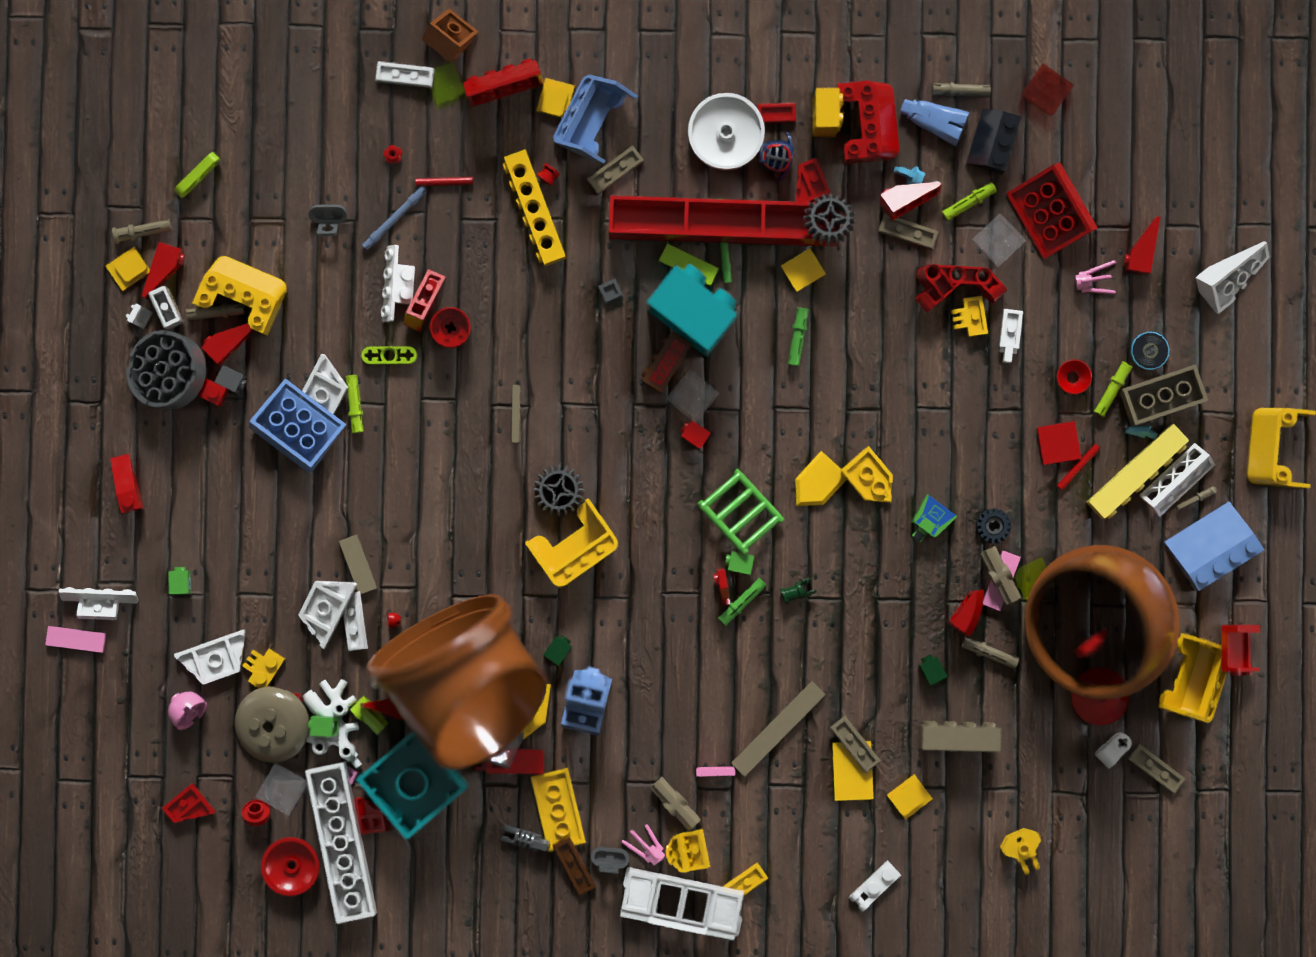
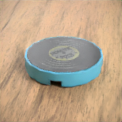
[1130,332,1169,370]

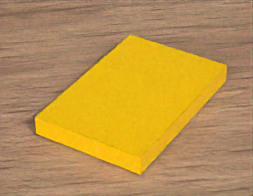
[832,741,873,801]

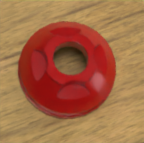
[1056,359,1092,394]

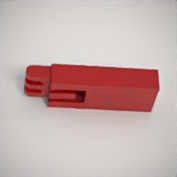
[473,749,544,774]

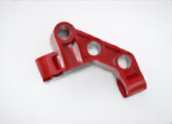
[915,264,1007,314]

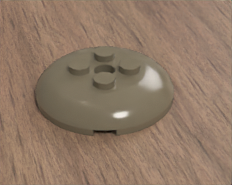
[235,686,309,763]

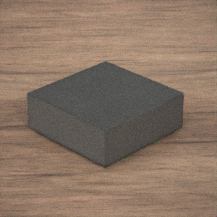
[598,278,623,304]

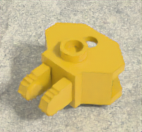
[1000,828,1041,875]

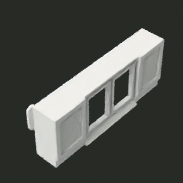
[620,867,744,940]

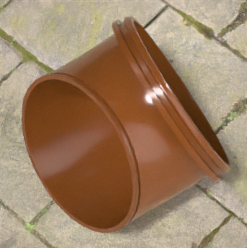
[1024,545,1180,699]
[368,594,547,769]

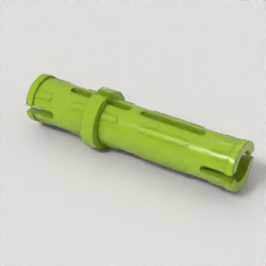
[942,182,997,222]
[1094,361,1133,417]
[345,375,364,433]

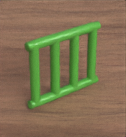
[697,469,785,555]

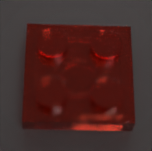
[1020,64,1074,117]

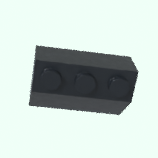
[966,109,1022,175]

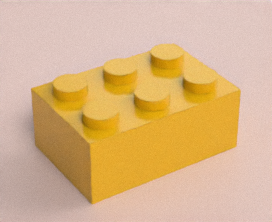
[813,88,843,137]

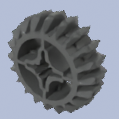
[803,194,856,246]
[533,464,585,516]

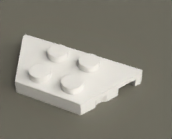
[299,354,348,415]
[298,581,357,649]
[174,629,246,685]

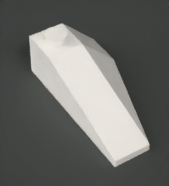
[1196,241,1270,314]

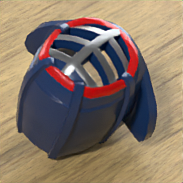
[759,132,794,181]

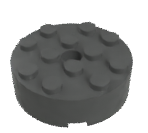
[126,330,206,410]

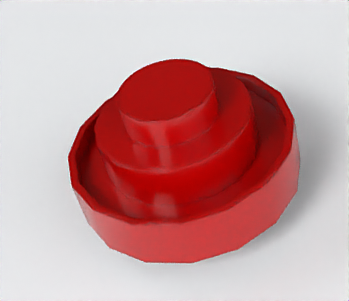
[242,800,271,826]

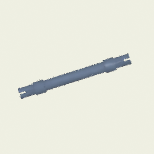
[362,186,427,250]

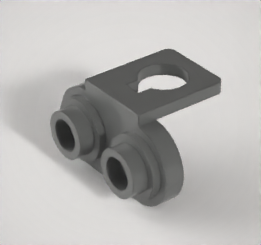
[309,204,347,236]
[591,847,629,873]

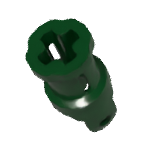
[780,578,817,605]

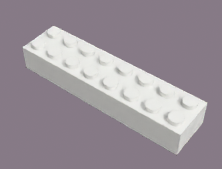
[305,761,377,923]

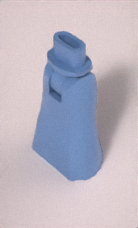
[900,99,970,147]

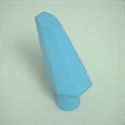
[1125,425,1158,440]

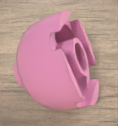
[168,692,207,730]

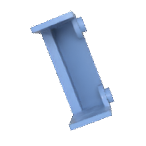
[553,75,638,164]

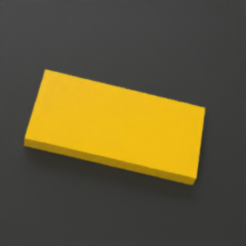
[530,768,586,852]

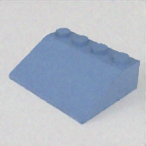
[249,379,346,474]
[1164,502,1264,591]

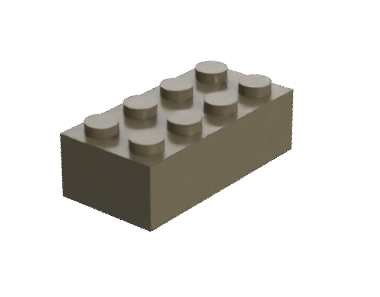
[1119,364,1208,427]
[919,721,1001,752]

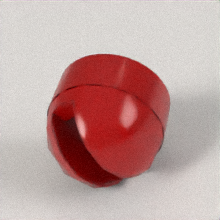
[387,612,401,628]

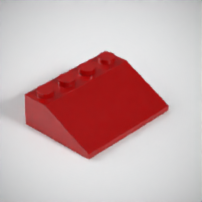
[463,59,544,107]
[1006,162,1098,259]

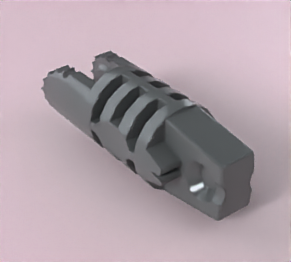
[500,824,550,852]

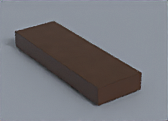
[552,836,596,896]

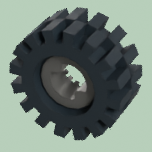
[976,508,1012,543]

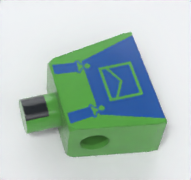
[912,494,957,543]

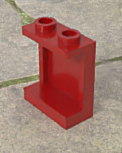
[1221,625,1260,676]

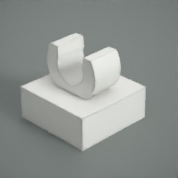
[126,304,153,329]

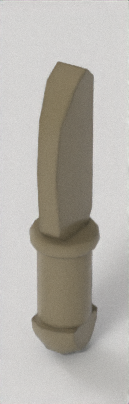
[1177,486,1217,510]

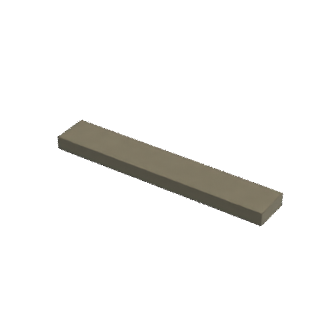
[731,681,826,777]

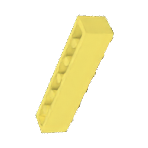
[1086,424,1189,519]

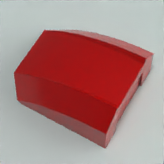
[948,590,984,637]

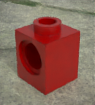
[680,421,711,450]

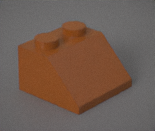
[421,9,478,63]

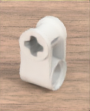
[1095,732,1131,768]

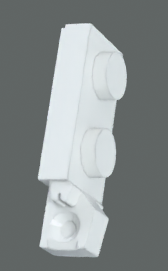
[999,309,1023,363]

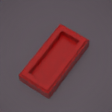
[757,103,796,124]

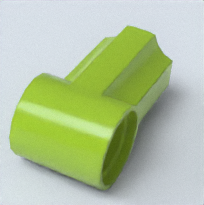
[350,696,389,735]

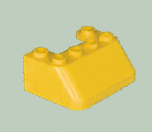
[192,256,287,336]
[525,498,618,586]
[1158,633,1227,723]

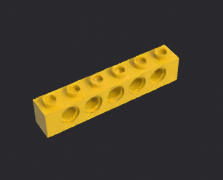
[502,149,566,266]

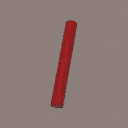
[415,177,473,186]
[1057,444,1101,491]

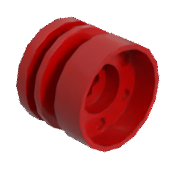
[430,307,471,348]

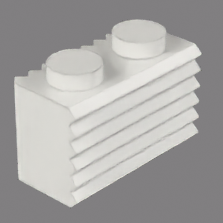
[148,286,184,330]

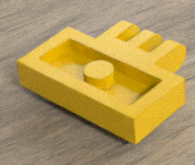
[951,296,988,337]
[242,649,285,688]

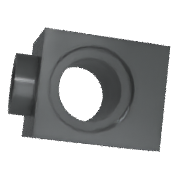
[215,365,247,393]

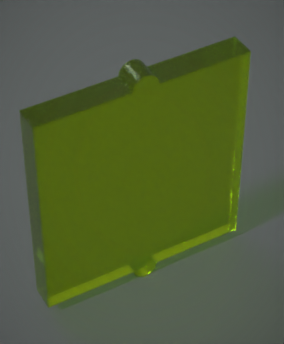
[430,62,466,105]
[1014,557,1056,600]

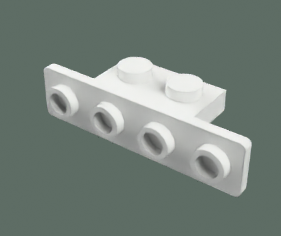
[381,245,415,322]
[58,587,138,620]

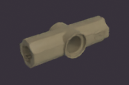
[980,546,1021,605]
[650,777,701,831]

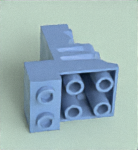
[561,667,612,736]

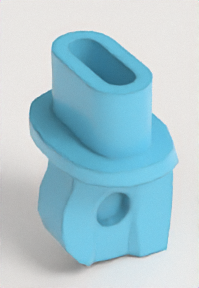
[894,166,925,185]

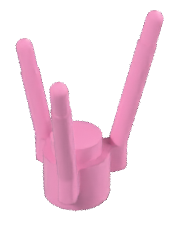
[1075,261,1116,294]
[622,824,665,865]

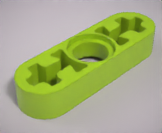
[174,152,220,198]
[361,346,418,365]

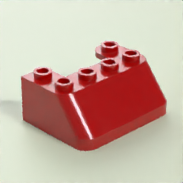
[836,81,900,164]

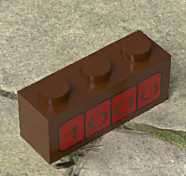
[641,332,692,394]

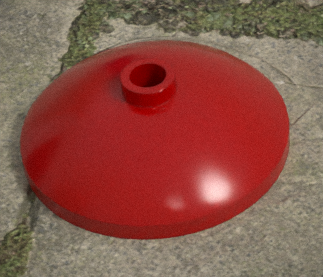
[1071,668,1129,725]
[261,837,320,896]

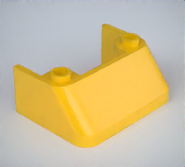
[1246,408,1316,489]

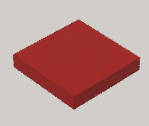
[1036,421,1081,465]

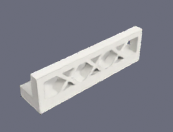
[1139,443,1215,517]

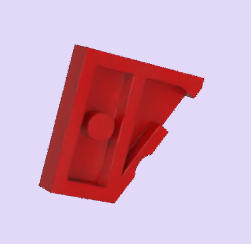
[796,157,831,202]
[713,568,730,606]
[1074,629,1109,657]
[162,783,216,823]
[354,797,392,835]

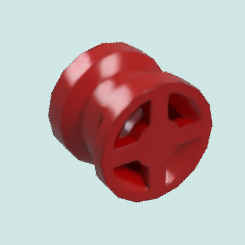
[536,163,560,187]

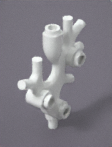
[302,679,362,768]

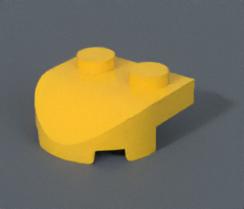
[666,829,710,872]

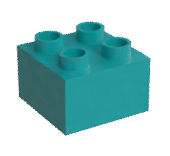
[647,264,737,357]
[356,732,470,840]

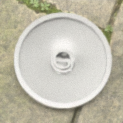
[688,93,765,170]

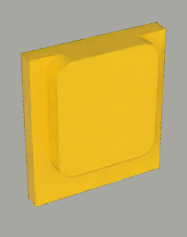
[536,78,575,118]
[106,247,150,291]
[781,248,826,292]
[887,774,933,820]

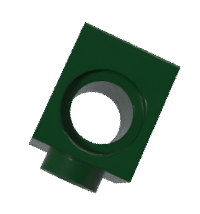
[543,635,572,666]
[918,654,948,686]

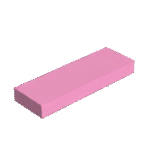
[983,550,1021,611]
[45,626,107,653]

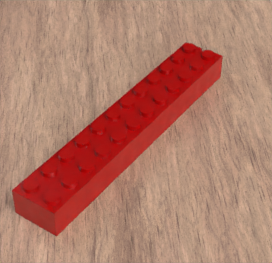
[609,195,840,247]

